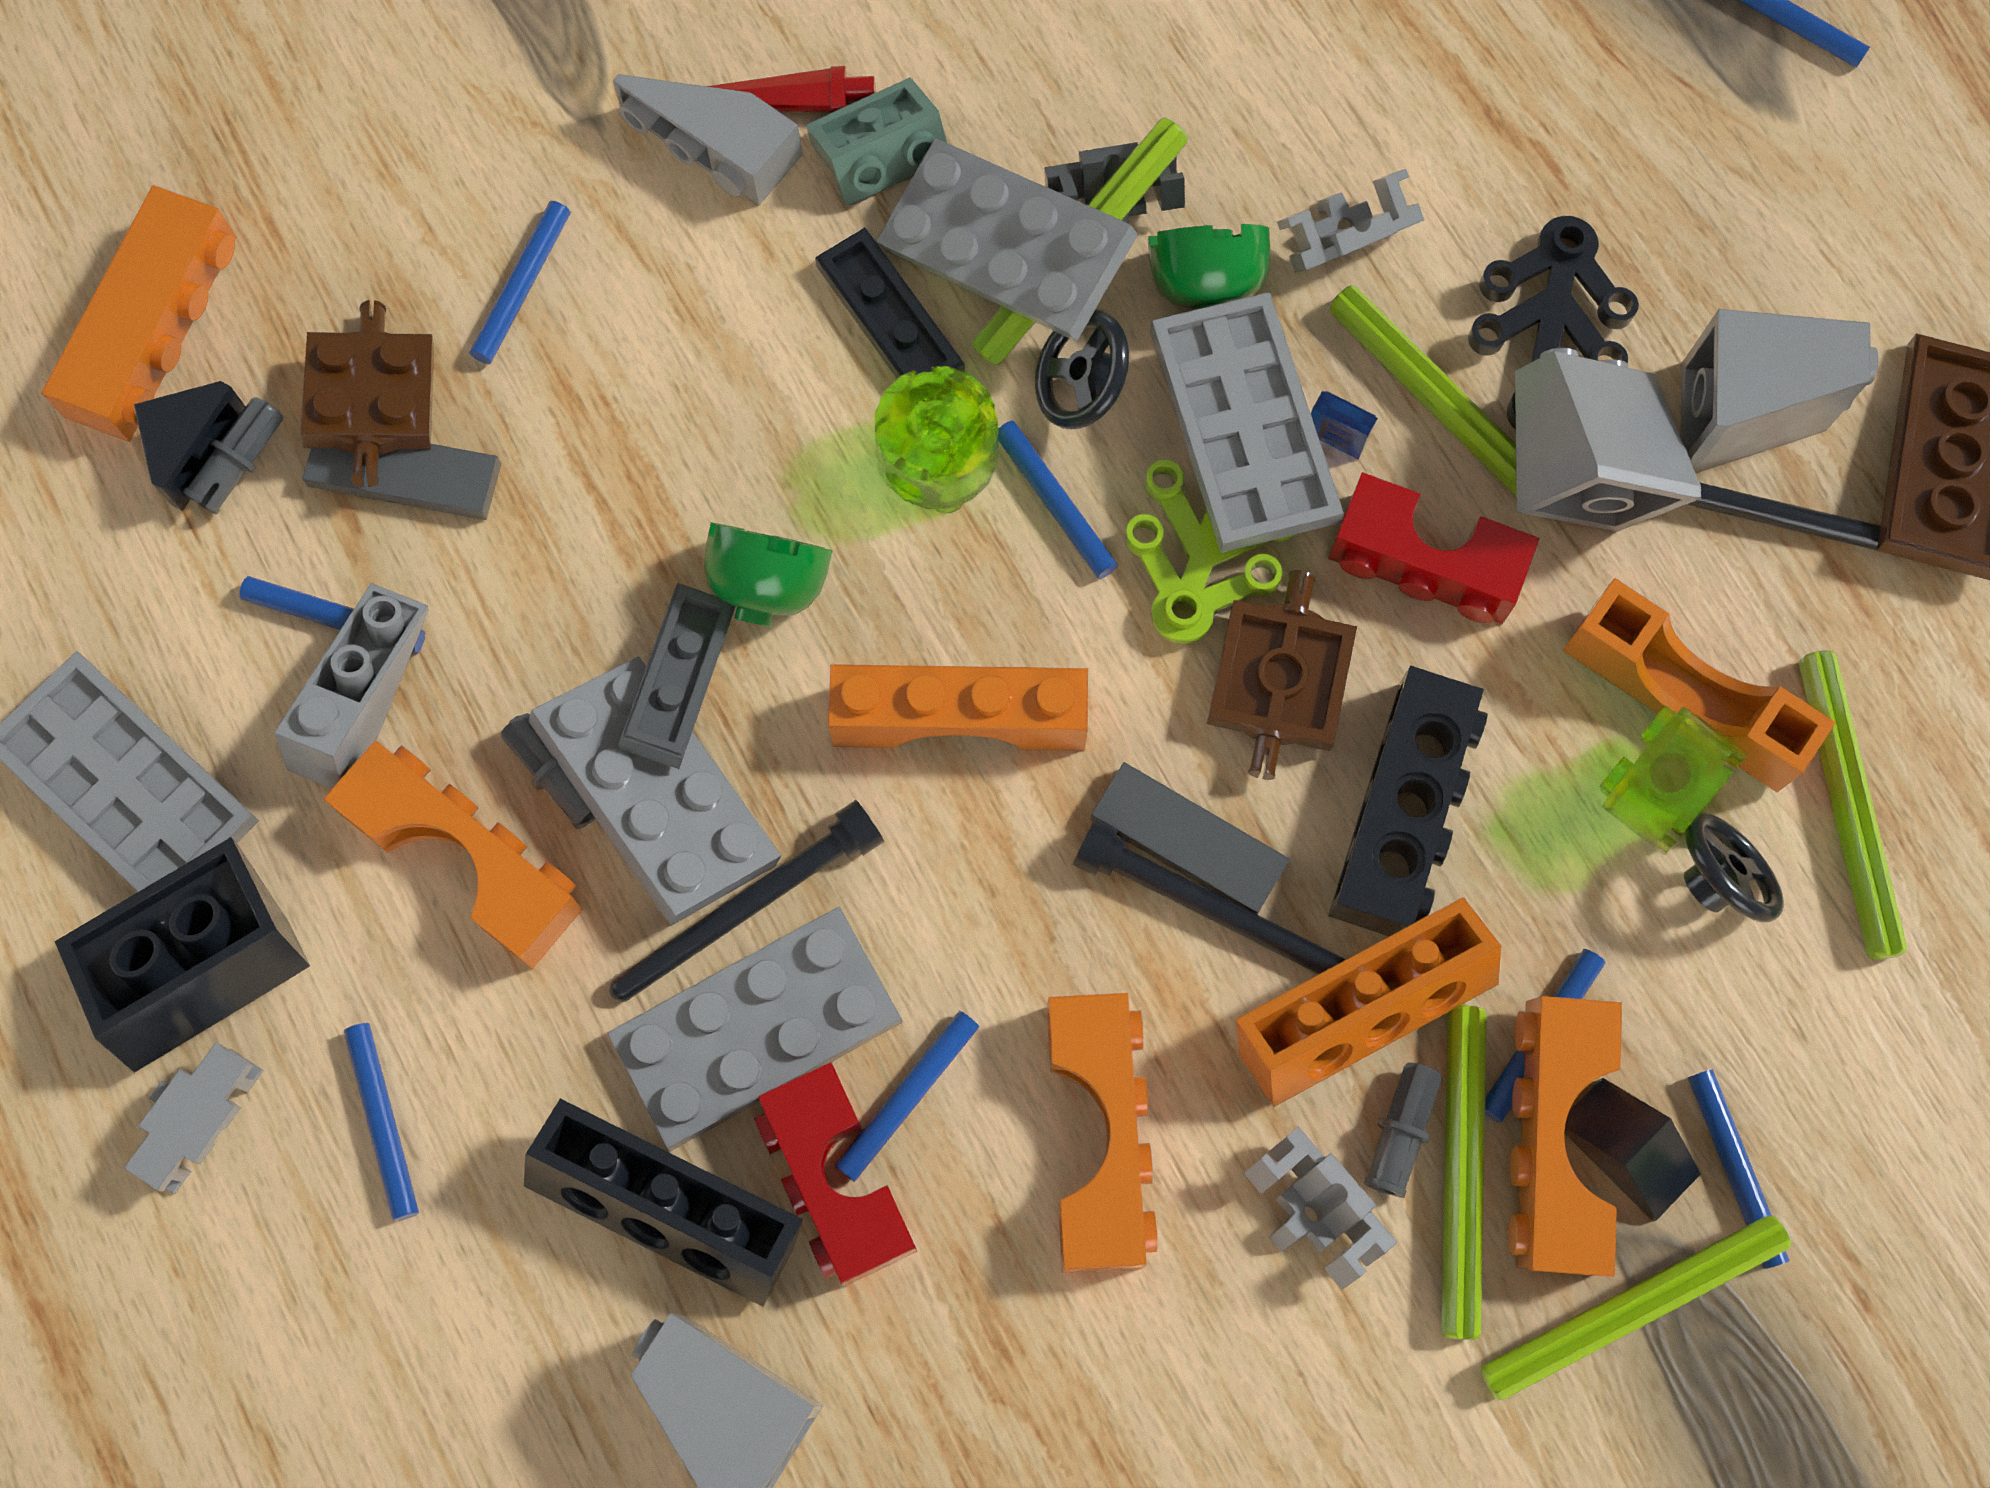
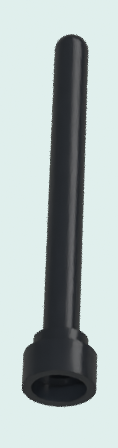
[1686,482,1880,550]
[609,799,885,1002]
[1072,819,1347,974]

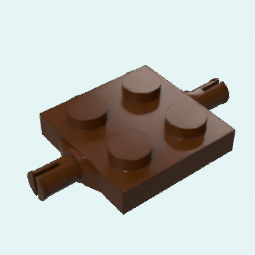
[301,300,434,487]
[1206,570,1357,780]

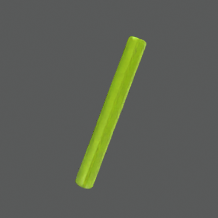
[972,117,1188,366]
[1330,285,1517,497]
[1799,650,1907,960]
[1441,1005,1487,1340]
[1481,1216,1791,1400]

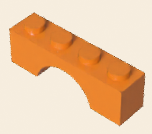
[1562,578,1836,793]
[828,664,1088,751]
[323,740,583,969]
[1047,993,1157,1273]
[1507,996,1622,1277]

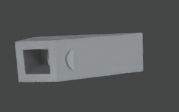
[613,74,802,206]
[274,583,429,788]

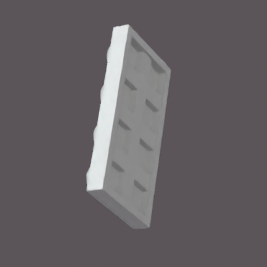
[876,138,1138,342]
[1150,292,1344,553]
[0,651,260,892]
[528,656,781,926]
[608,906,902,1151]

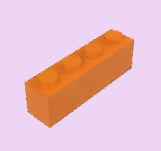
[41,185,237,442]

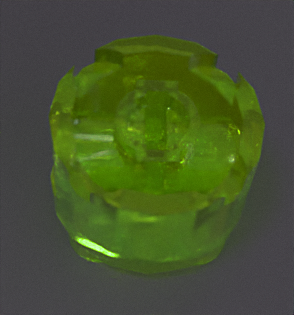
[875,366,998,513]
[1599,706,1749,855]

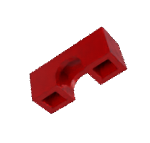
[1328,472,1540,624]
[754,1062,918,1287]

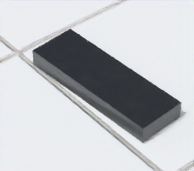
[815,228,965,403]

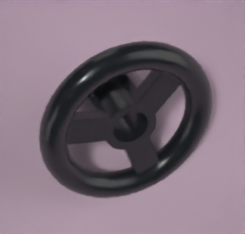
[1035,309,1129,430]
[1684,813,1784,922]

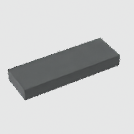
[302,444,501,520]
[618,583,736,769]
[1090,762,1290,915]

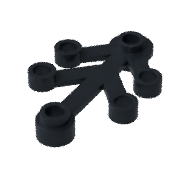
[1468,216,1639,429]

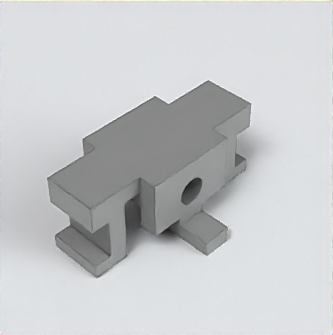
[1277,169,1424,273]
[124,1042,264,1194]
[1244,1126,1397,1290]

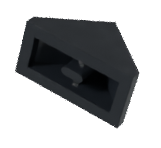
[134,381,246,511]
[1564,1078,1701,1221]

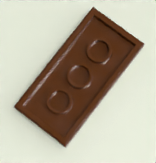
[1877,333,1990,580]

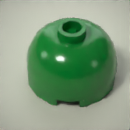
[1148,224,1270,310]
[704,522,833,626]

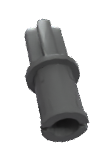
[182,397,283,515]
[501,713,596,829]
[1364,1062,1442,1198]

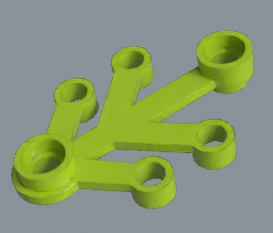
[1125,460,1295,644]

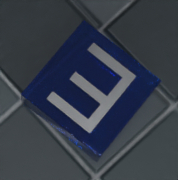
[1311,390,1378,460]

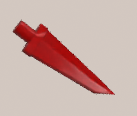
[707,66,876,113]

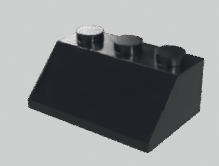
[55,837,310,1073]

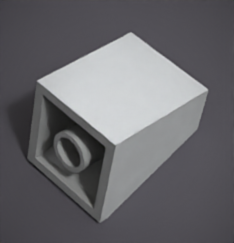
[1680,309,1878,473]
[1515,348,1701,532]
[631,1313,823,1488]

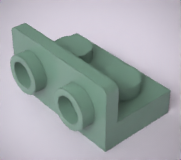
[805,77,947,205]

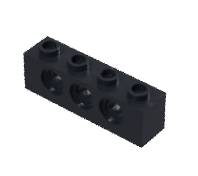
[1328,665,1488,937]
[524,1098,803,1307]

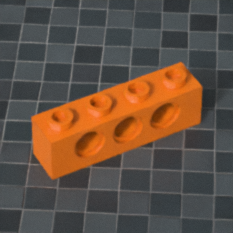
[1235,897,1501,1107]

